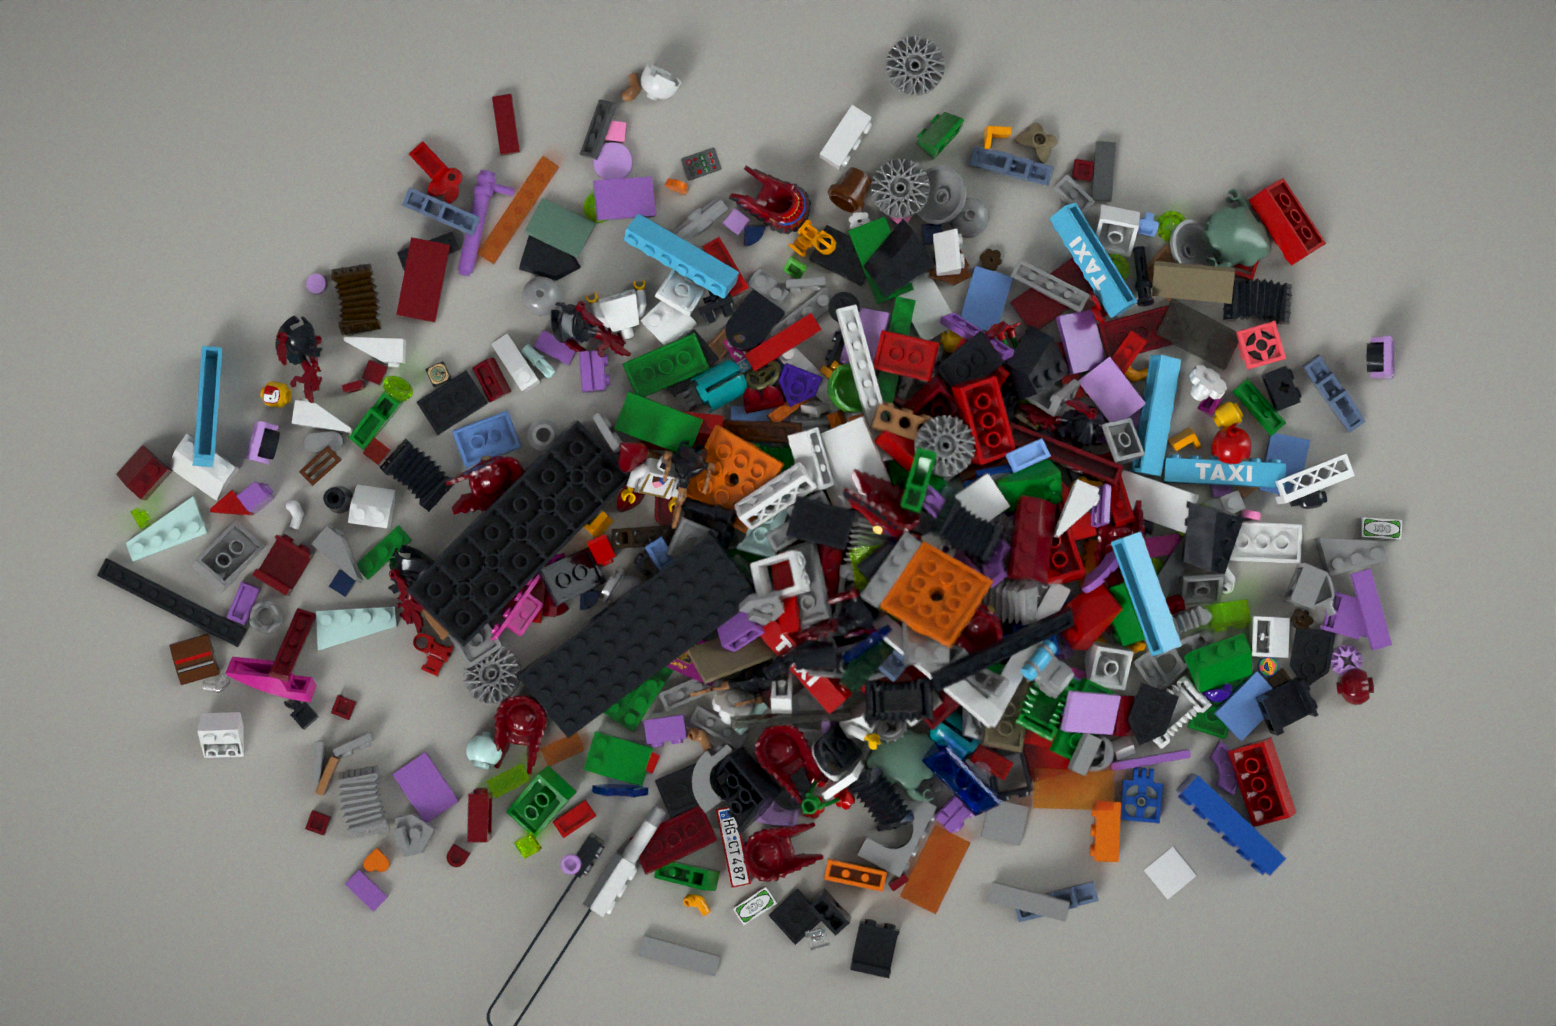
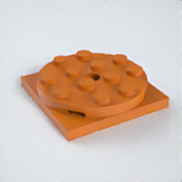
[686,425,785,533]
[880,541,993,648]

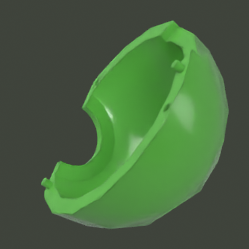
[827,363,863,414]

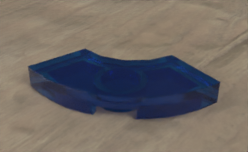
[842,624,892,663]
[592,784,649,797]

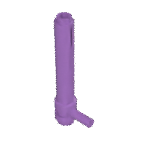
[457,170,515,277]

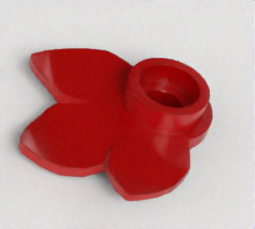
[428,168,463,204]
[1088,289,1108,324]

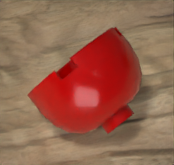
[1211,426,1252,464]

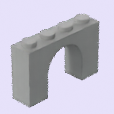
[857,784,938,878]

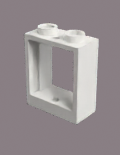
[750,550,810,600]

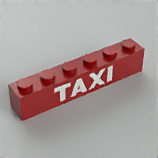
[760,618,852,714]

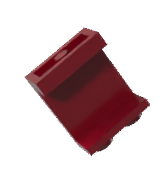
[252,533,314,596]

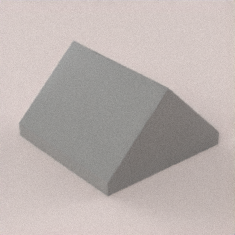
[1179,572,1224,605]

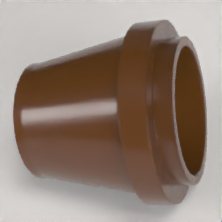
[827,167,872,213]

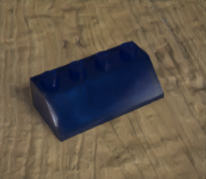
[922,739,1002,816]

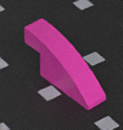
[226,656,317,702]

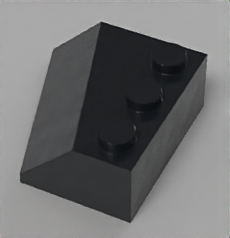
[863,219,936,300]
[1003,325,1070,400]
[1181,501,1244,574]
[711,747,782,834]

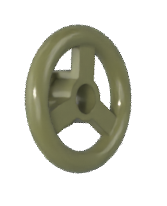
[744,360,781,390]

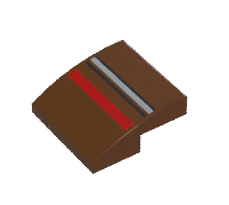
[169,634,220,685]

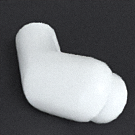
[286,500,304,530]
[1222,567,1236,594]

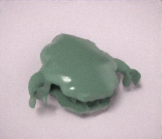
[1201,189,1271,268]
[867,720,939,802]

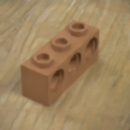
[870,402,933,441]

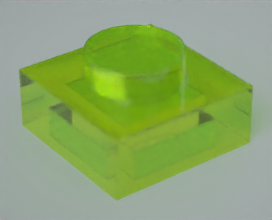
[130,508,151,529]
[514,832,542,859]

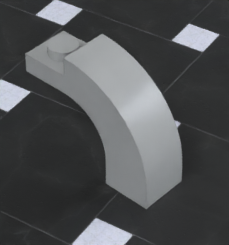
[946,645,1010,698]
[692,744,733,813]

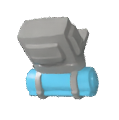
[1021,640,1074,699]

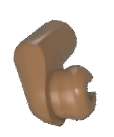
[621,73,641,101]
[686,728,713,751]

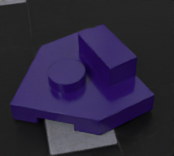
[779,363,823,407]

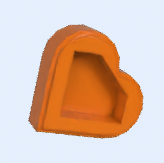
[664,178,688,196]
[363,847,390,872]

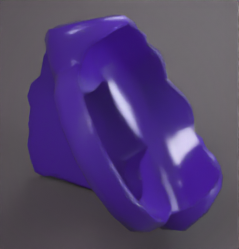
[1202,683,1232,702]

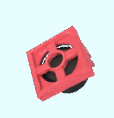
[1236,321,1286,370]

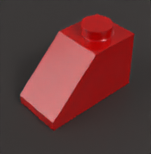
[587,534,617,567]

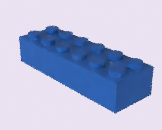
[1176,773,1286,876]

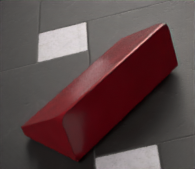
[473,357,511,403]

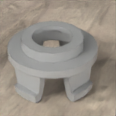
[527,419,560,452]
[249,601,283,633]

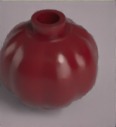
[1336,668,1374,705]

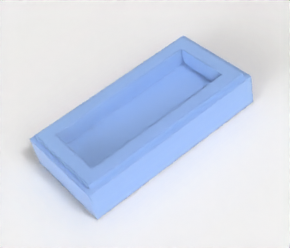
[1006,438,1051,473]

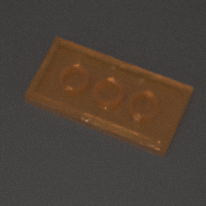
[1033,768,1114,811]
[900,825,970,914]

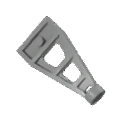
[1132,628,1214,690]

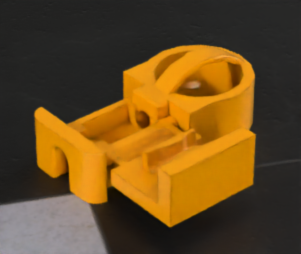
[788,220,836,258]

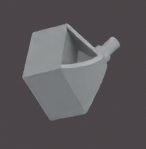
[1283,563,1336,616]

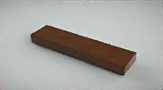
[723,419,802,443]

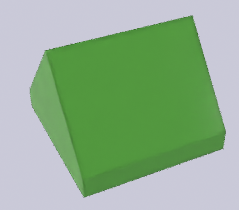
[783,256,809,279]

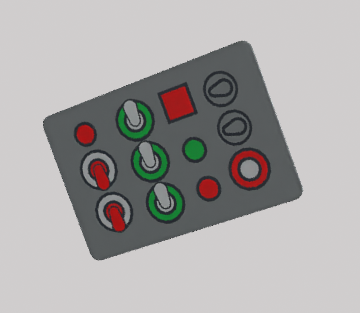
[681,148,721,181]

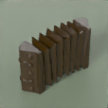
[331,263,381,335]

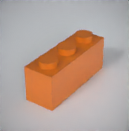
[1089,800,1121,862]
[824,858,887,892]

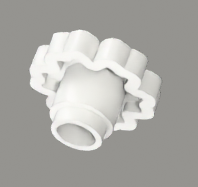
[1189,365,1227,401]
[712,689,753,724]

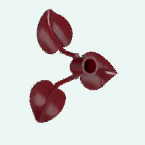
[617,442,680,512]

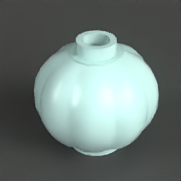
[466,731,502,770]

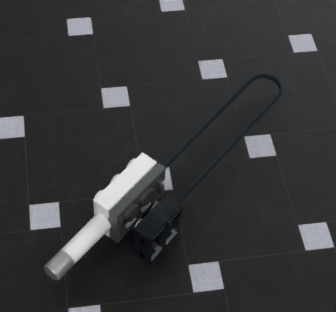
[487,805,667,1026]

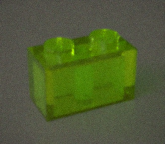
[1205,599,1251,632]

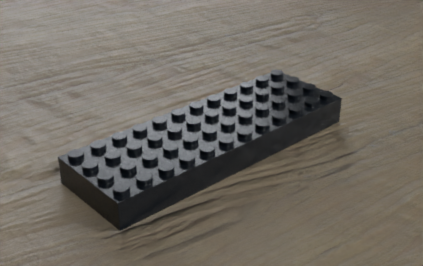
[404,420,630,647]
[519,530,756,738]

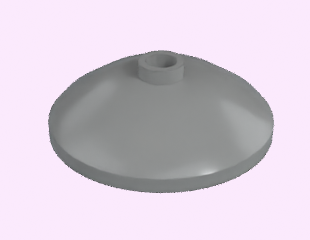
[917,165,967,225]
[1170,220,1218,266]

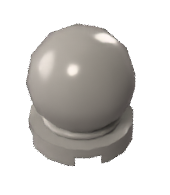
[599,566,642,603]

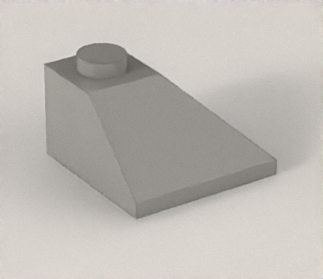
[1102,418,1145,465]

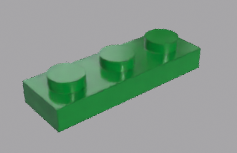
[1232,378,1286,436]
[356,525,412,580]

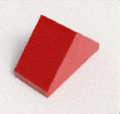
[210,490,254,516]

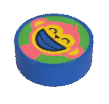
[1258,657,1279,677]

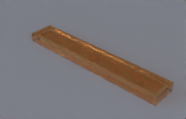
[477,156,560,265]

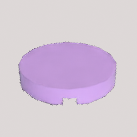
[593,142,633,180]

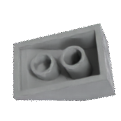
[192,520,265,594]
[902,621,949,665]

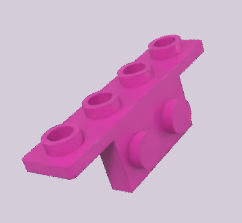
[490,573,544,641]

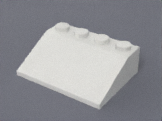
[820,416,891,509]

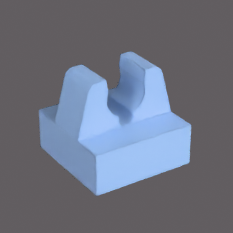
[1137,212,1159,237]

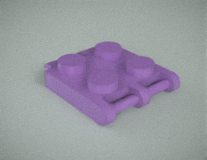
[1320,592,1367,640]

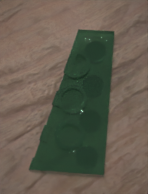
[839,633,894,693]

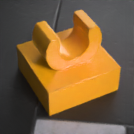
[820,360,841,378]

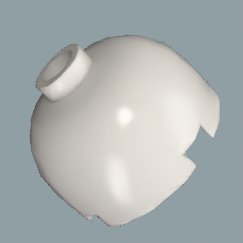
[641,64,681,101]

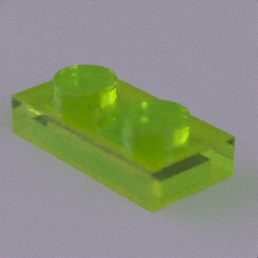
[486,763,531,799]

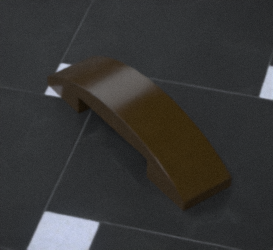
[611,524,678,549]

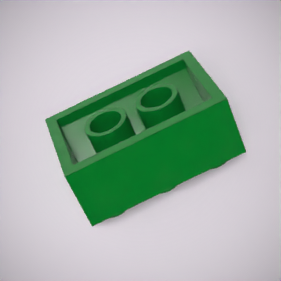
[1107,582,1145,646]
[1184,633,1252,693]

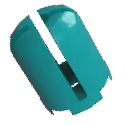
[690,360,747,414]
[929,710,983,763]

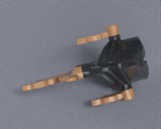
[662,440,716,528]
[690,661,772,707]

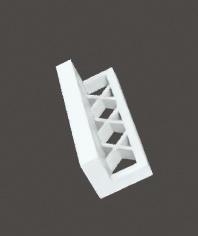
[1275,454,1355,504]
[734,462,817,531]

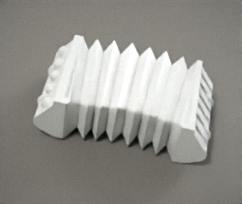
[1153,675,1212,749]

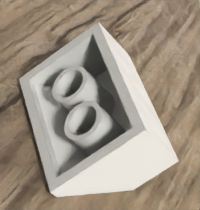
[168,434,240,501]

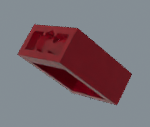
[467,788,493,843]

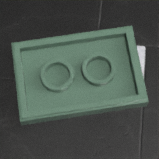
[525,198,595,258]

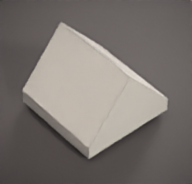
[1111,736,1136,761]

